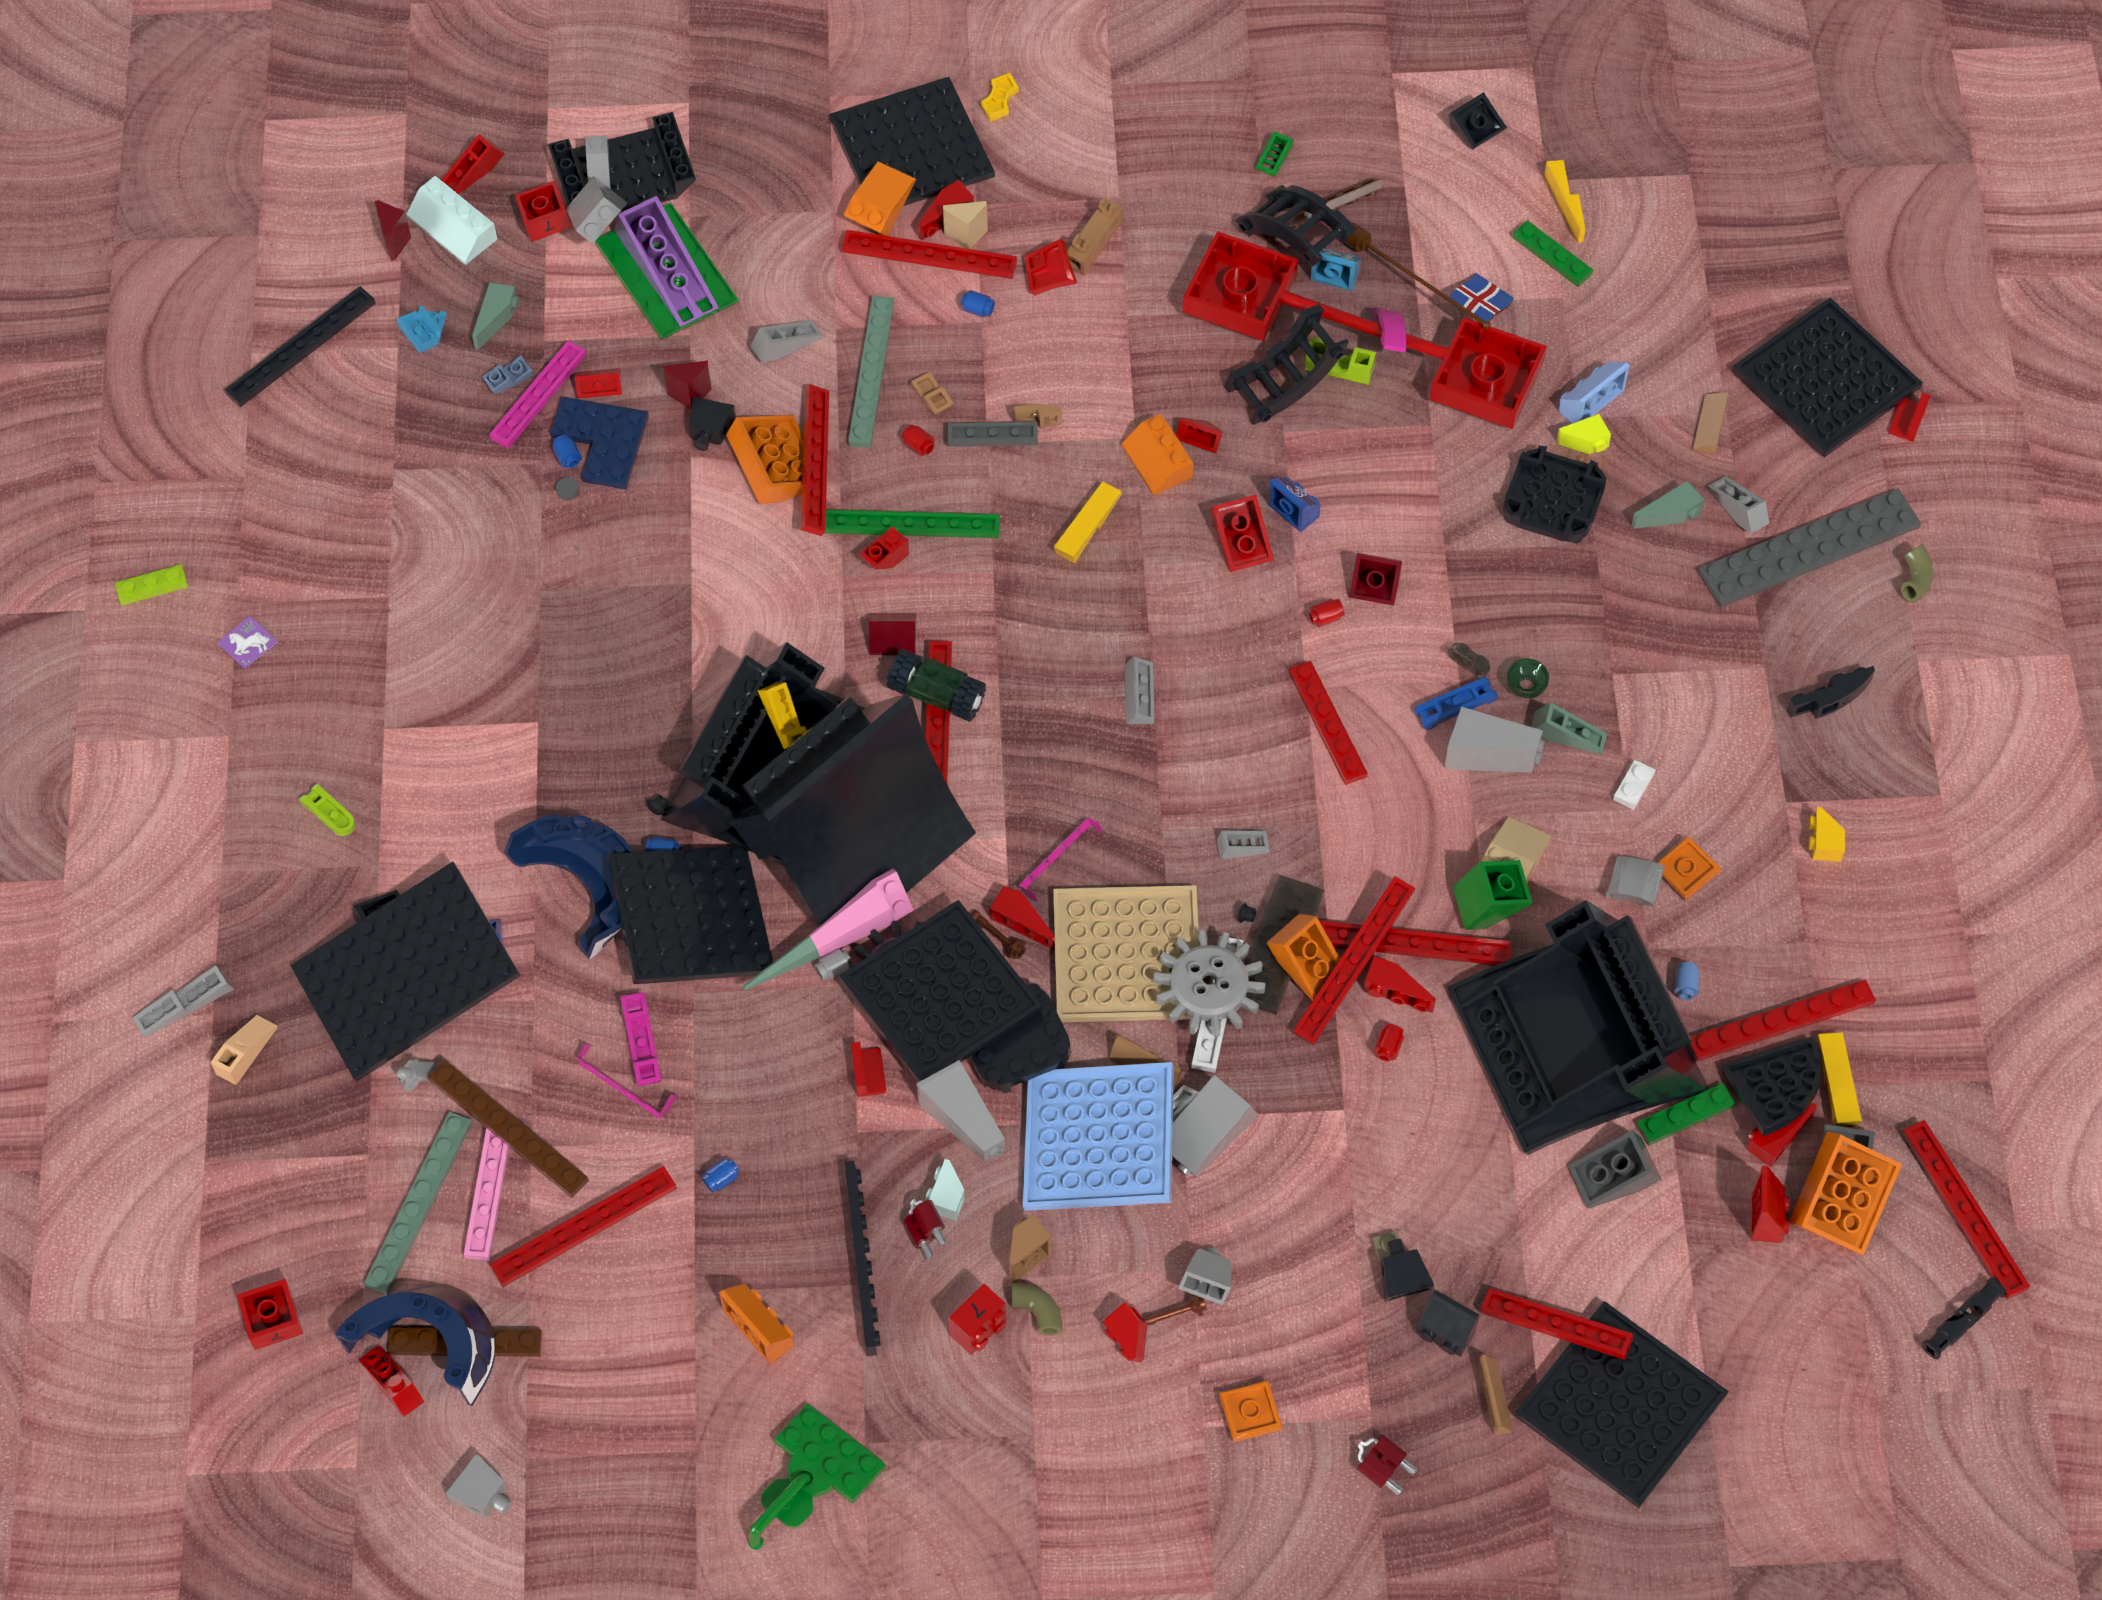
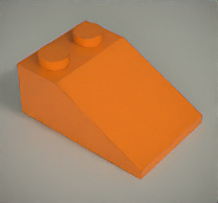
[843,162,916,236]
[1267,914,1340,1001]

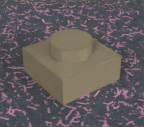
[1372,1231,1399,1263]

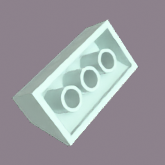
[406,176,497,265]

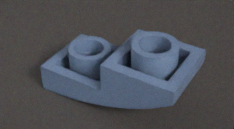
[482,356,535,394]

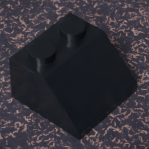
[1417,1290,1480,1357]

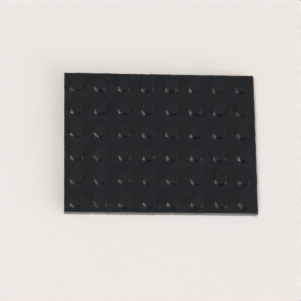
[290,861,521,1081]

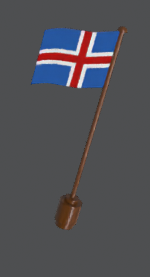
[1343,223,1514,329]

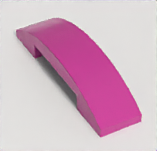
[1371,307,1406,353]
[620,992,662,1087]

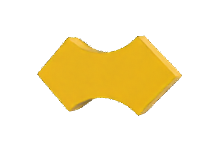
[981,72,1019,122]

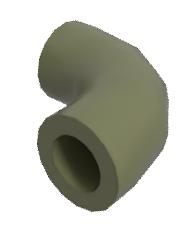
[1901,544,1933,603]
[1012,1283,1063,1335]

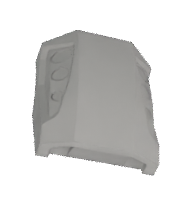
[1606,856,1665,907]

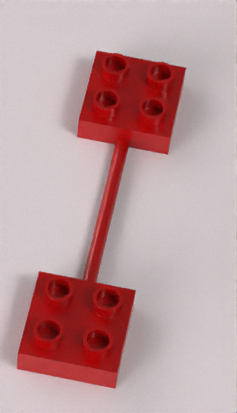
[1183,231,1547,429]

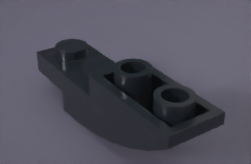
[1787,666,1875,719]

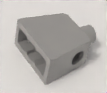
[1178,1247,1231,1305]
[446,1454,512,1517]

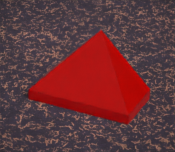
[1176,417,1223,453]

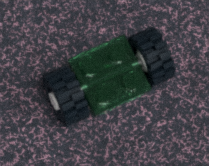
[887,650,986,722]

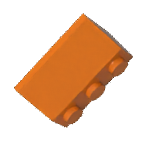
[1122,413,1194,496]
[719,1283,794,1365]

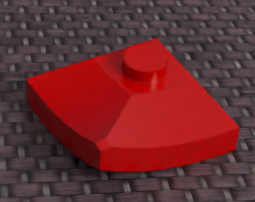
[1024,239,1077,296]

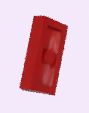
[575,368,622,399]
[1888,393,1931,442]
[851,1042,886,1097]

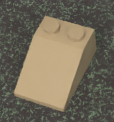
[1481,817,1552,883]

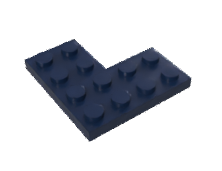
[550,396,649,490]

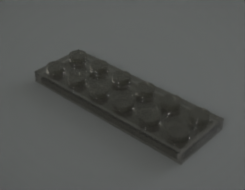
[1244,875,1325,1015]

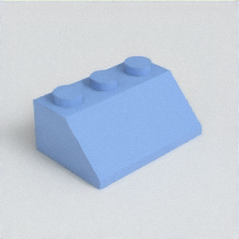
[1559,362,1630,424]

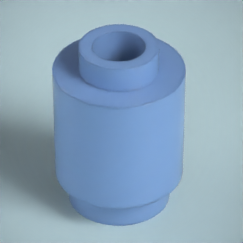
[1674,962,1700,1000]

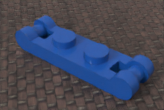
[1414,677,1499,730]

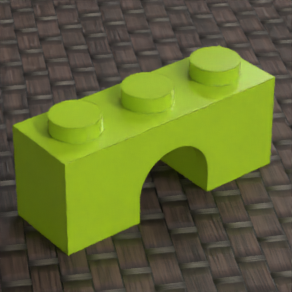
[1305,337,1376,385]

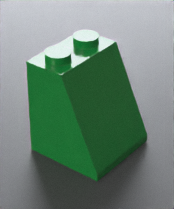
[1453,860,1533,930]

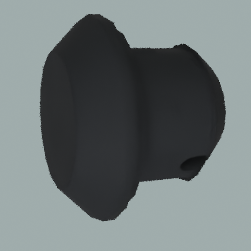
[647,795,668,815]
[1237,902,1257,923]

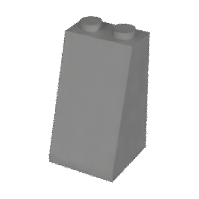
[566,176,627,244]
[1444,707,1545,773]
[1172,1075,1259,1177]

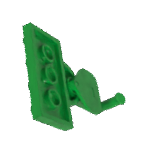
[748,1403,886,1550]

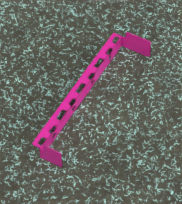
[1019,817,1103,902]
[577,1044,677,1119]

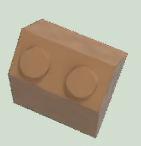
[1009,1214,1052,1283]

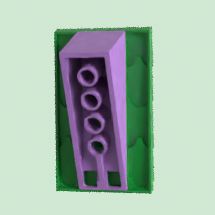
[595,196,739,340]

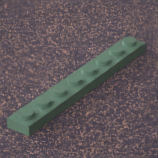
[848,296,895,448]
[364,1112,473,1295]

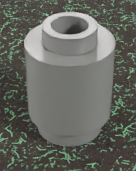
[814,948,852,981]

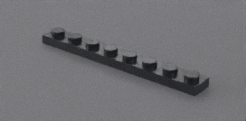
[225,286,376,407]
[845,1161,881,1356]

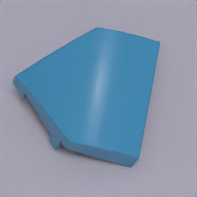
[397,306,447,353]

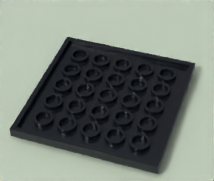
[829,77,995,206]
[1732,297,1923,458]
[607,846,773,985]
[839,900,1042,1082]
[1514,1301,1729,1508]

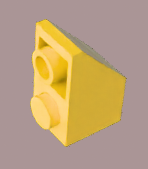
[1809,807,1845,862]

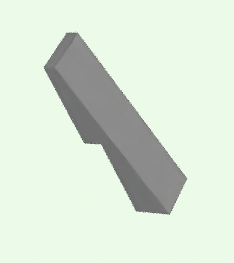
[133,965,234,1038]

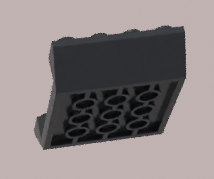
[548,112,696,213]

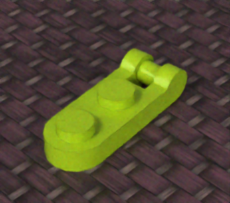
[299,784,356,836]

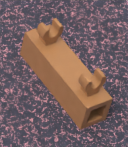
[1067,197,1124,275]

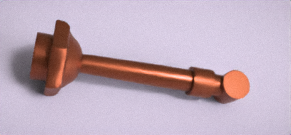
[970,909,1026,959]
[1144,1294,1207,1326]

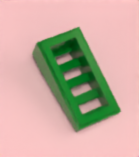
[1255,131,1294,177]

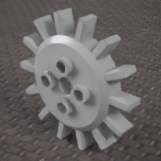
[1154,930,1265,1037]

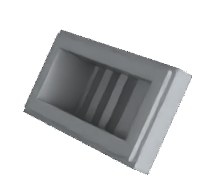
[1217,830,1270,859]

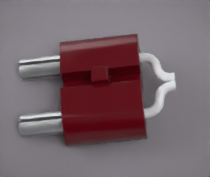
[903,1199,947,1260]
[1357,1435,1417,1495]

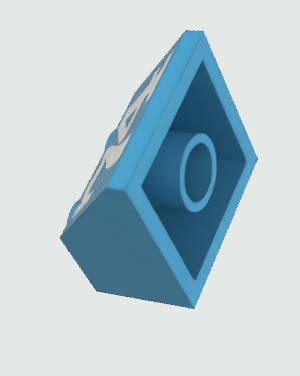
[1311,248,1361,291]

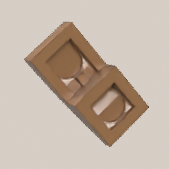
[910,372,954,416]
[1014,404,1062,429]

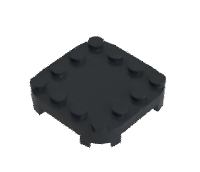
[1503,445,1606,544]
[970,983,1072,1094]

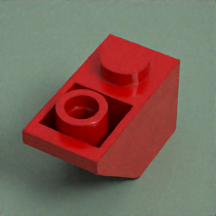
[859,526,909,570]
[1102,1302,1148,1363]

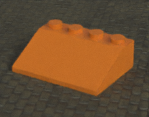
[726,415,804,504]
[1789,1132,1902,1256]

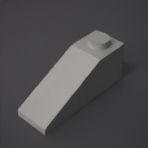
[585,136,611,189]
[750,320,823,362]
[1707,476,1770,533]

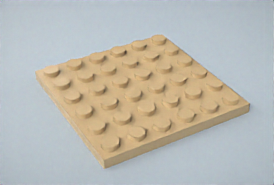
[1053,885,1202,1023]

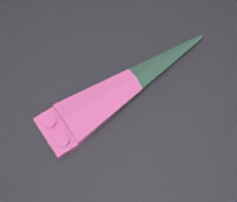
[742,869,914,990]

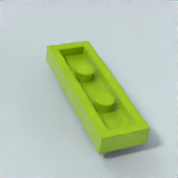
[115,564,188,606]

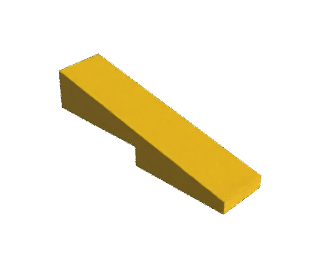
[1544,160,1586,243]
[1054,481,1122,563]
[758,682,806,750]
[1818,1032,1862,1127]

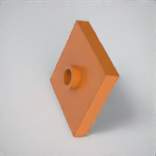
[1657,836,1721,901]
[1219,1380,1283,1443]

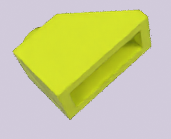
[1557,414,1611,454]

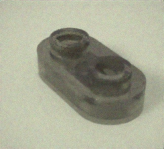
[1447,642,1491,678]

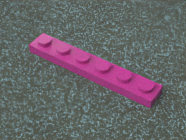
[489,341,587,449]

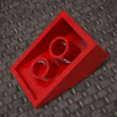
[1210,495,1274,572]
[1751,1165,1789,1243]

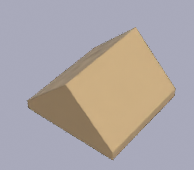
[943,201,988,249]

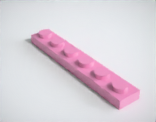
[464,1128,509,1261]

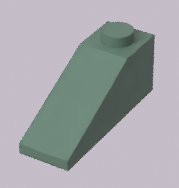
[472,283,520,349]
[1631,481,1704,529]
[1531,702,1607,754]

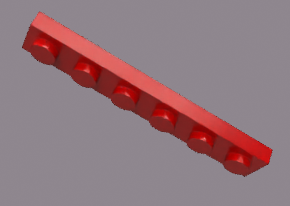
[1289,660,1368,785]
[1480,1288,1633,1360]

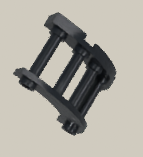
[1235,185,1357,266]
[1224,304,1349,425]

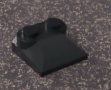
[1448,92,1507,150]

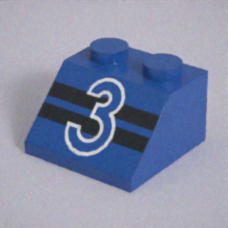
[1268,477,1321,533]

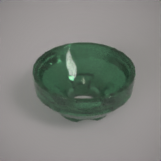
[1507,658,1549,698]

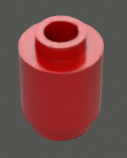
[902,425,935,456]
[1309,599,1345,627]
[1374,1024,1404,1062]

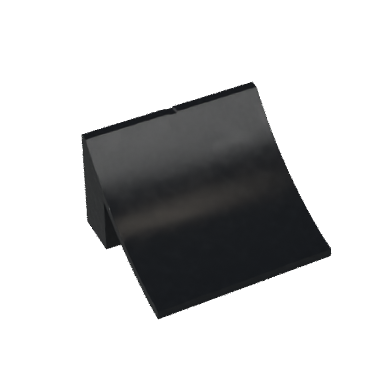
[660,642,866,866]
[730,693,976,950]
[1447,900,1709,1155]

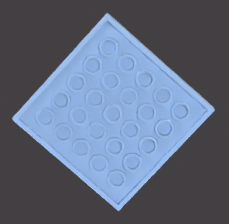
[1023,1062,1174,1211]

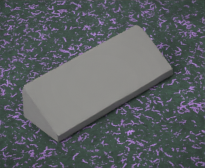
[1125,657,1154,724]

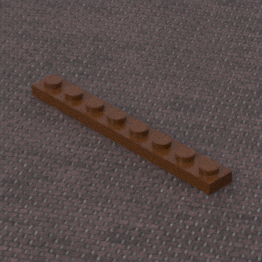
[428,1060,589,1198]

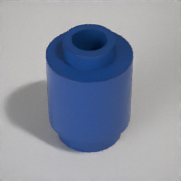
[961,290,995,317]
[553,435,582,468]
[645,837,682,852]
[701,1158,740,1193]

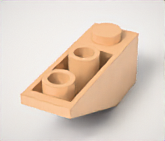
[211,1015,278,1085]

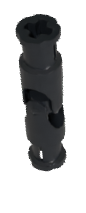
[1922,1278,2006,1360]

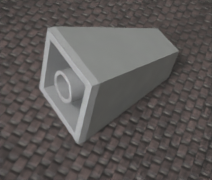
[917,1060,1006,1161]

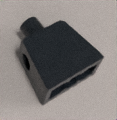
[689,397,736,451]
[1380,1239,1434,1302]

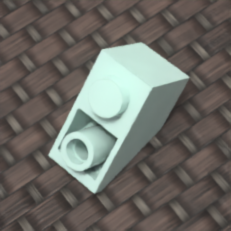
[925,1159,965,1221]

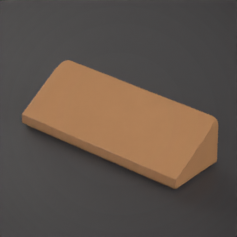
[1693,392,1729,455]
[1109,1035,1181,1090]
[1478,1354,1513,1435]

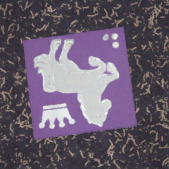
[217,616,278,669]

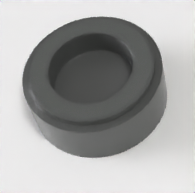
[556,477,579,500]

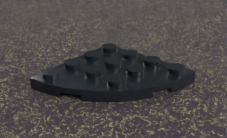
[1722,1036,1821,1136]

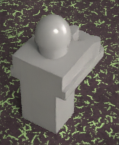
[397,1059,436,1092]

